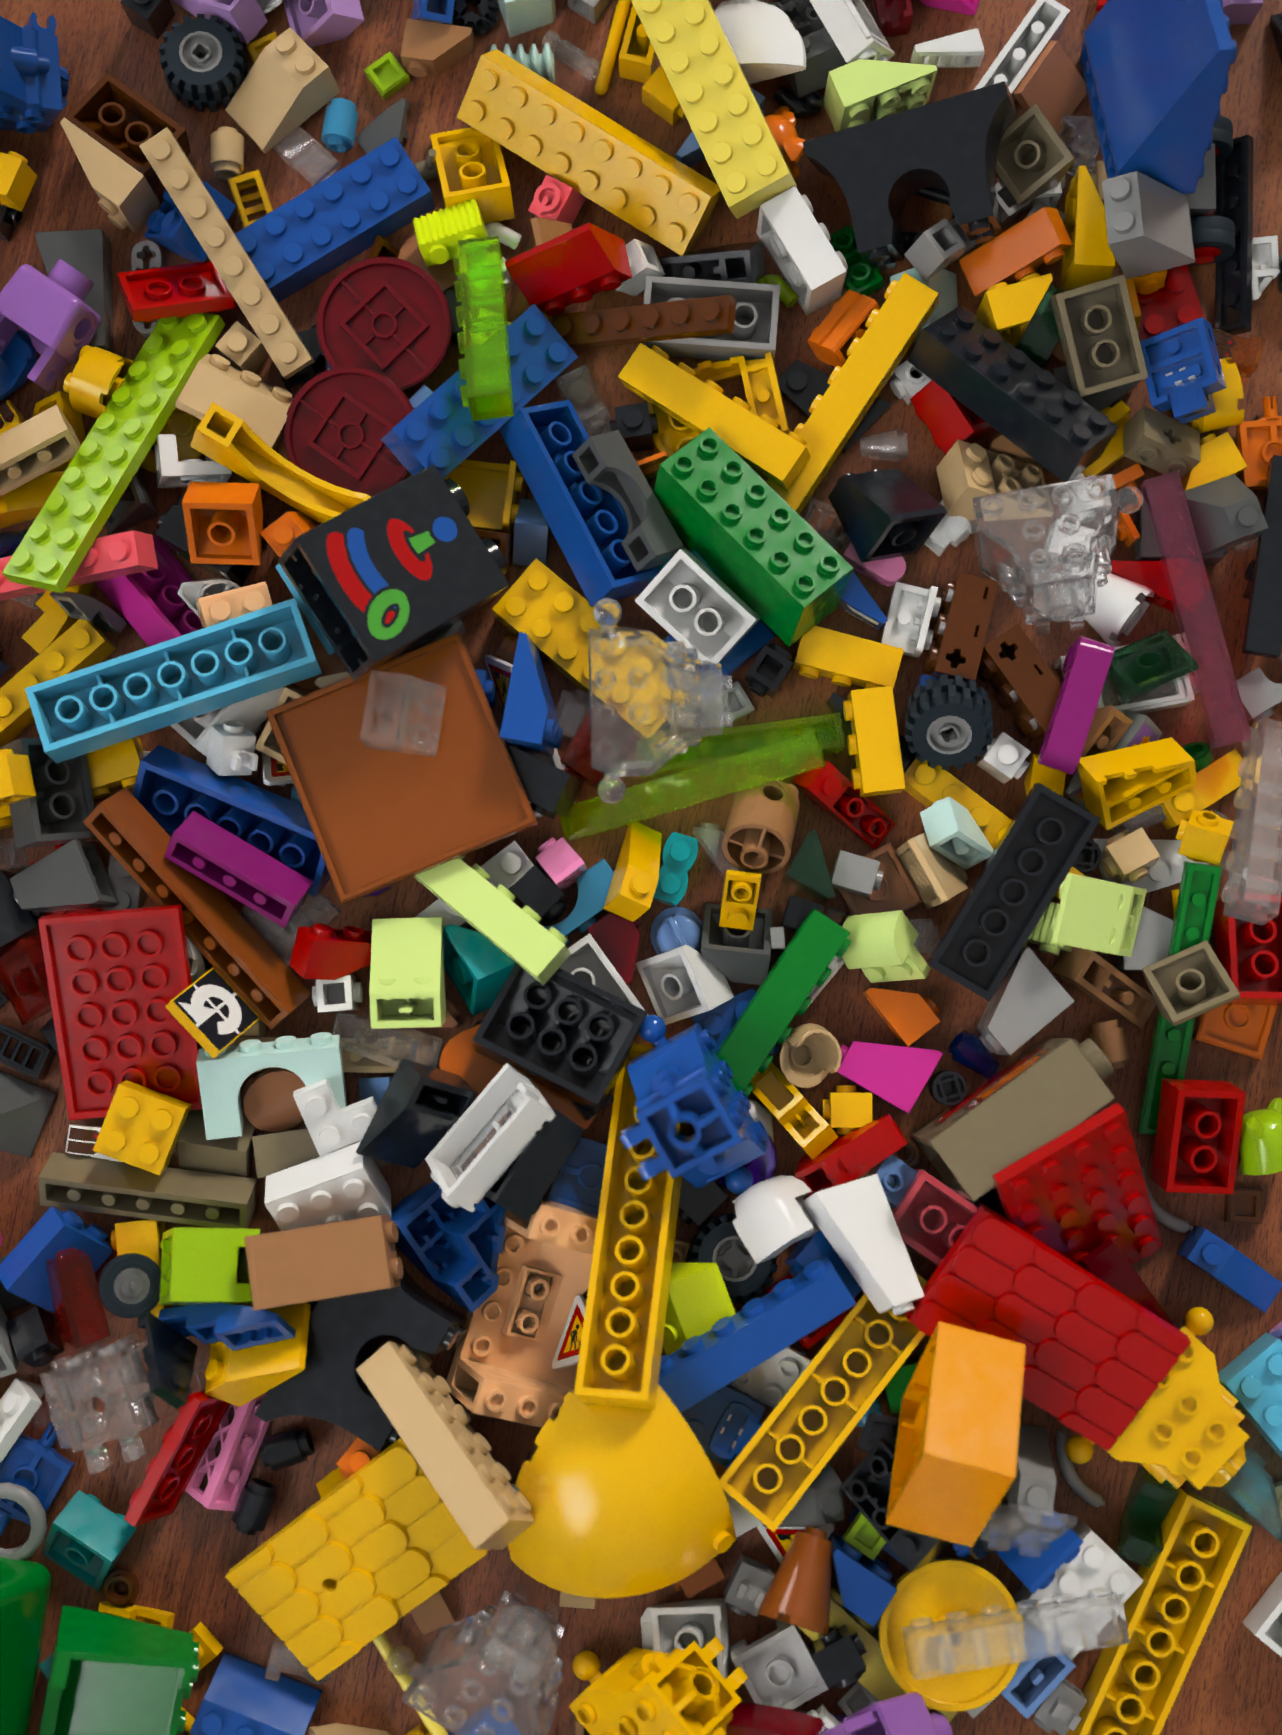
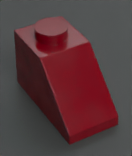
[587,912,642,986]

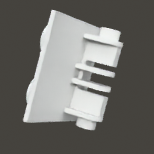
[729,1346,812,1409]

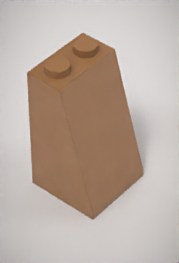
[244,1215,403,1311]

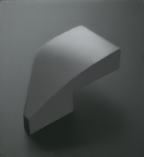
[355,98,410,154]

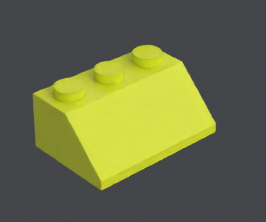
[663,1262,736,1355]

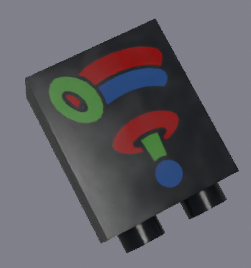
[278,464,509,681]

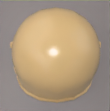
[780,1023,842,1088]

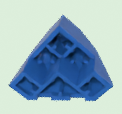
[391,1170,506,1313]

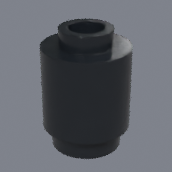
[259,1426,315,1472]
[231,1478,277,1535]

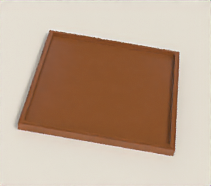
[266,632,538,905]

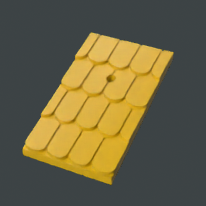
[225,1437,489,1681]

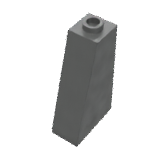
[36,229,114,353]

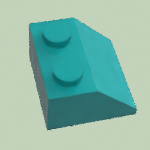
[443,924,516,1016]
[41,1490,137,1591]

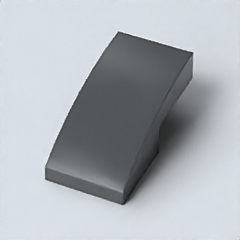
[50,591,128,634]

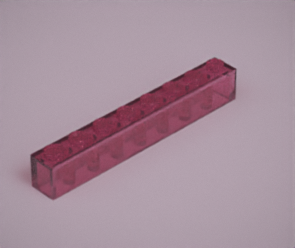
[1141,470,1252,749]

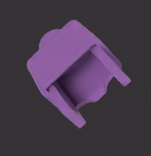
[0,259,101,392]
[822,1692,953,1735]

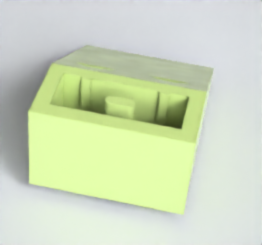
[823,59,938,132]
[1051,873,1147,957]
[369,917,447,1029]

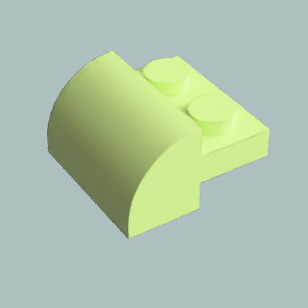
[842,910,931,983]

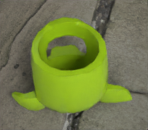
[1239,1098,1282,1176]

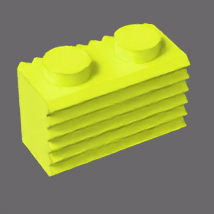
[413,198,490,267]

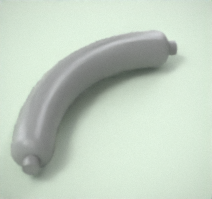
[1141,1167,1193,1234]
[1056,1426,1105,1507]

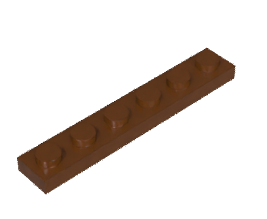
[552,295,736,350]

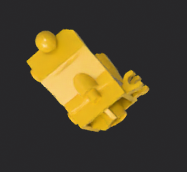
[1065,1307,1250,1490]
[569,1636,749,1735]

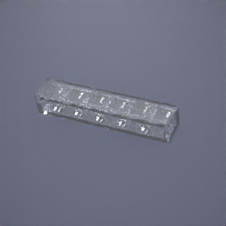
[1221,717,1282,926]
[902,1587,1130,1680]

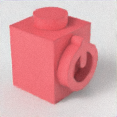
[528,174,586,225]

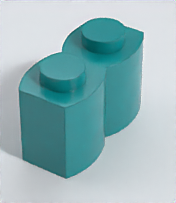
[653,832,698,907]

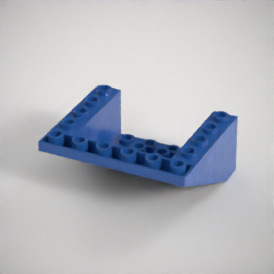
[1079,0,1237,194]

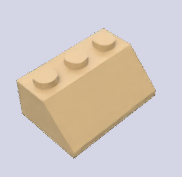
[175,354,293,449]

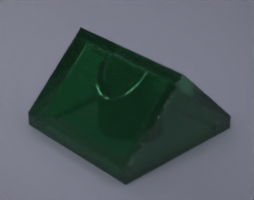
[1108,629,1199,705]
[781,830,836,903]

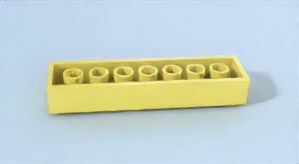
[631,0,797,219]

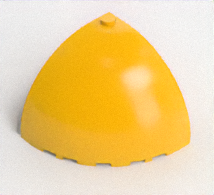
[508,1384,737,1598]

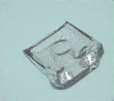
[981,1503,1077,1557]

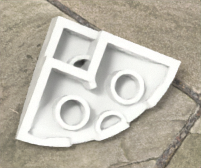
[714,0,806,84]

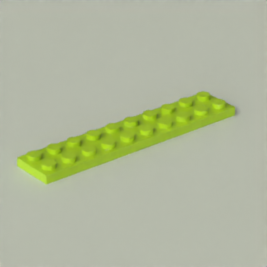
[2,313,226,594]

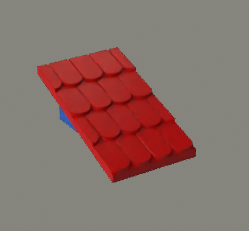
[906,1204,1191,1451]

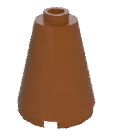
[757,1526,832,1635]

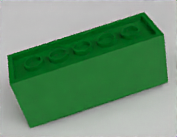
[654,427,853,647]

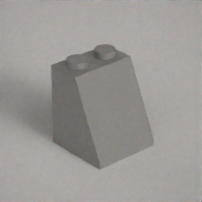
[1102,171,1195,279]
[976,947,1074,1055]

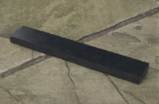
[1215,134,1254,337]
[1242,455,1282,659]

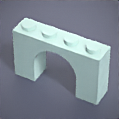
[196,1032,348,1140]

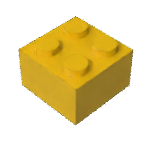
[92,1080,192,1176]

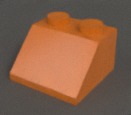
[182,481,263,565]

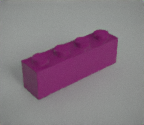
[164,811,313,928]

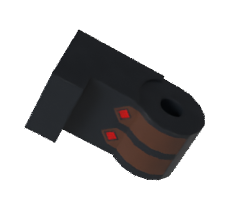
[781,896,850,931]

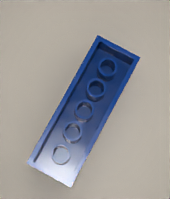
[235,137,435,303]
[381,304,578,479]
[499,399,660,607]
[133,745,331,897]

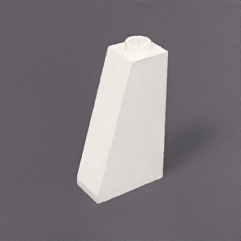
[803,1174,924,1316]

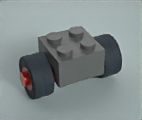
[1184,115,1235,265]

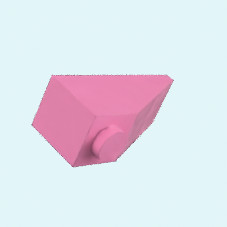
[535,837,587,892]

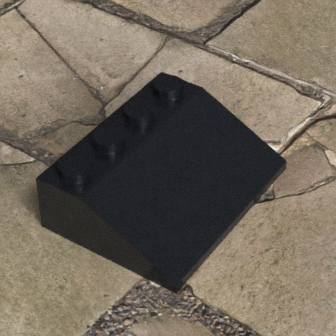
[472,963,648,1114]

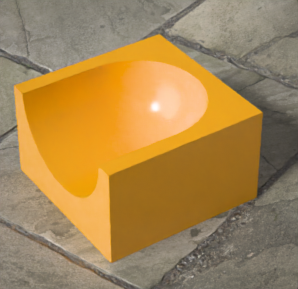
[885,1321,1025,1548]

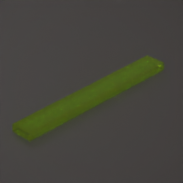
[559,732,826,842]

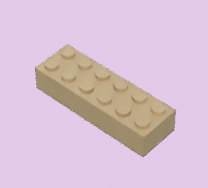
[356,1341,535,1550]

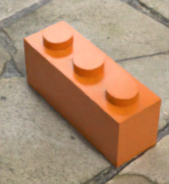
[958,207,1073,297]

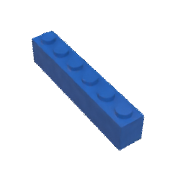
[658,1257,856,1413]

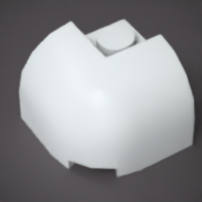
[732,1175,820,1264]

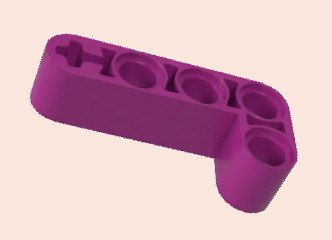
[1038,636,1115,775]

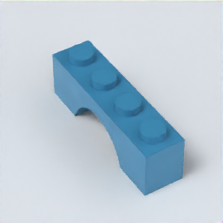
[543,859,614,945]

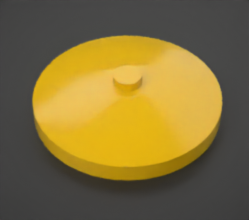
[878,1558,1023,1712]

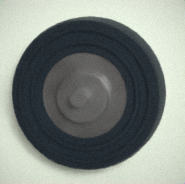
[98,1253,161,1318]

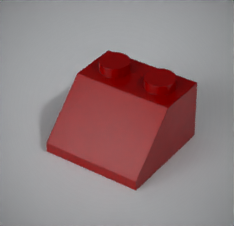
[910,380,995,455]

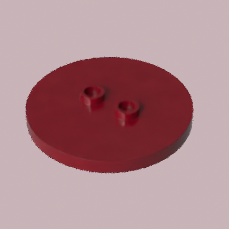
[316,257,453,392]
[283,366,414,497]

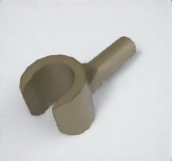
[415,149,438,182]

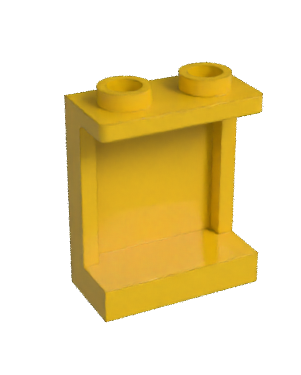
[444,460,524,533]

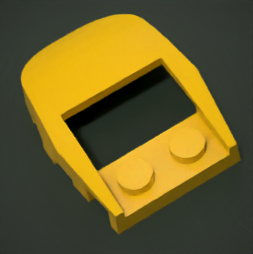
[647,352,790,458]

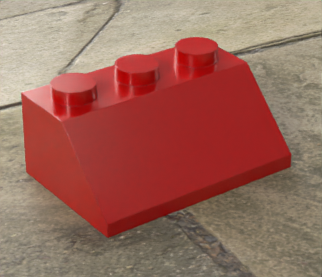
[505,222,632,315]

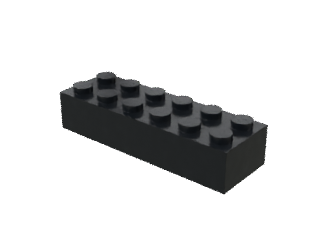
[908,306,1119,484]
[927,783,1101,1001]

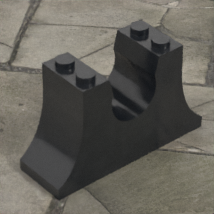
[803,81,1017,270]
[254,1252,468,1451]

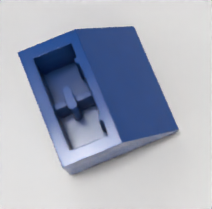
[143,181,236,262]
[995,1509,1083,1594]
[827,1532,897,1627]

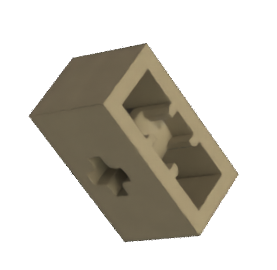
[1123,405,1200,481]

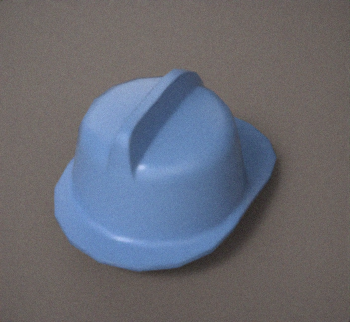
[650,907,703,955]

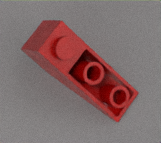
[791,755,895,850]
[289,923,372,980]
[794,1114,908,1197]

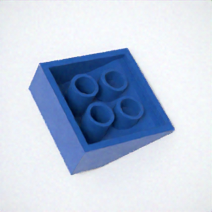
[499,632,563,756]

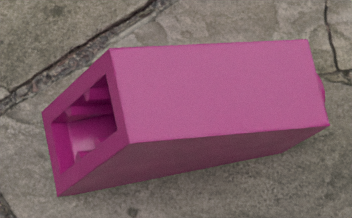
[836,1041,943,1114]

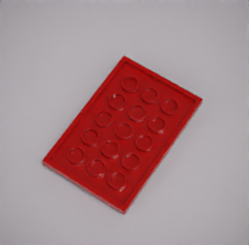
[38,905,202,1120]
[992,1103,1163,1273]

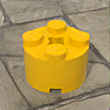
[63,345,135,419]
[1187,357,1245,433]

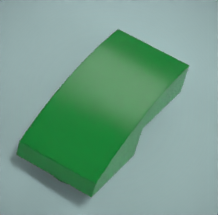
[829,225,884,296]

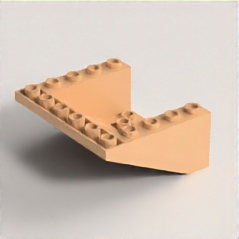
[446,1196,690,1428]

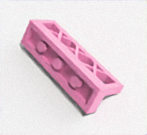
[185,1391,270,1511]

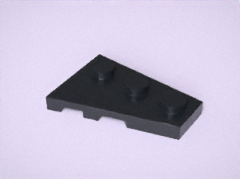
[778,360,892,455]

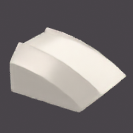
[640,1598,731,1678]

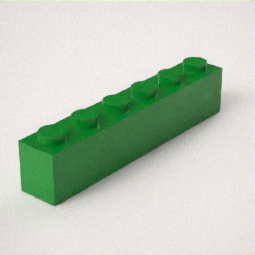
[716,907,851,1097]

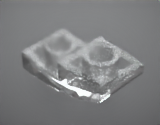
[273,126,340,186]

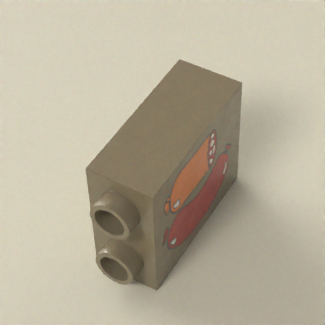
[911,1038,1115,1202]

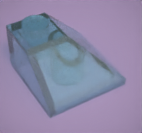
[1220,1448,1282,1542]

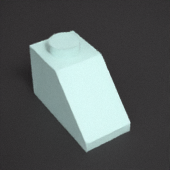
[920,796,994,870]

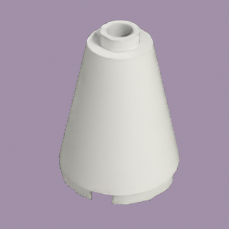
[1055,560,1155,647]

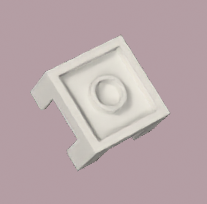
[153,434,232,488]
[730,1620,828,1710]

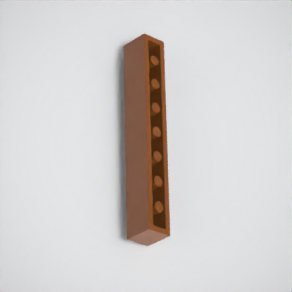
[83,787,311,1030]

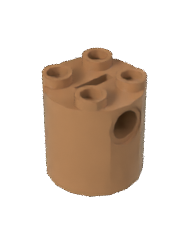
[722,773,800,874]

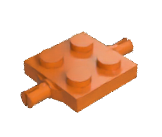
[1235,396,1282,491]

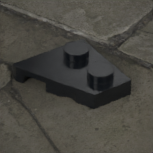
[137,1312,198,1409]

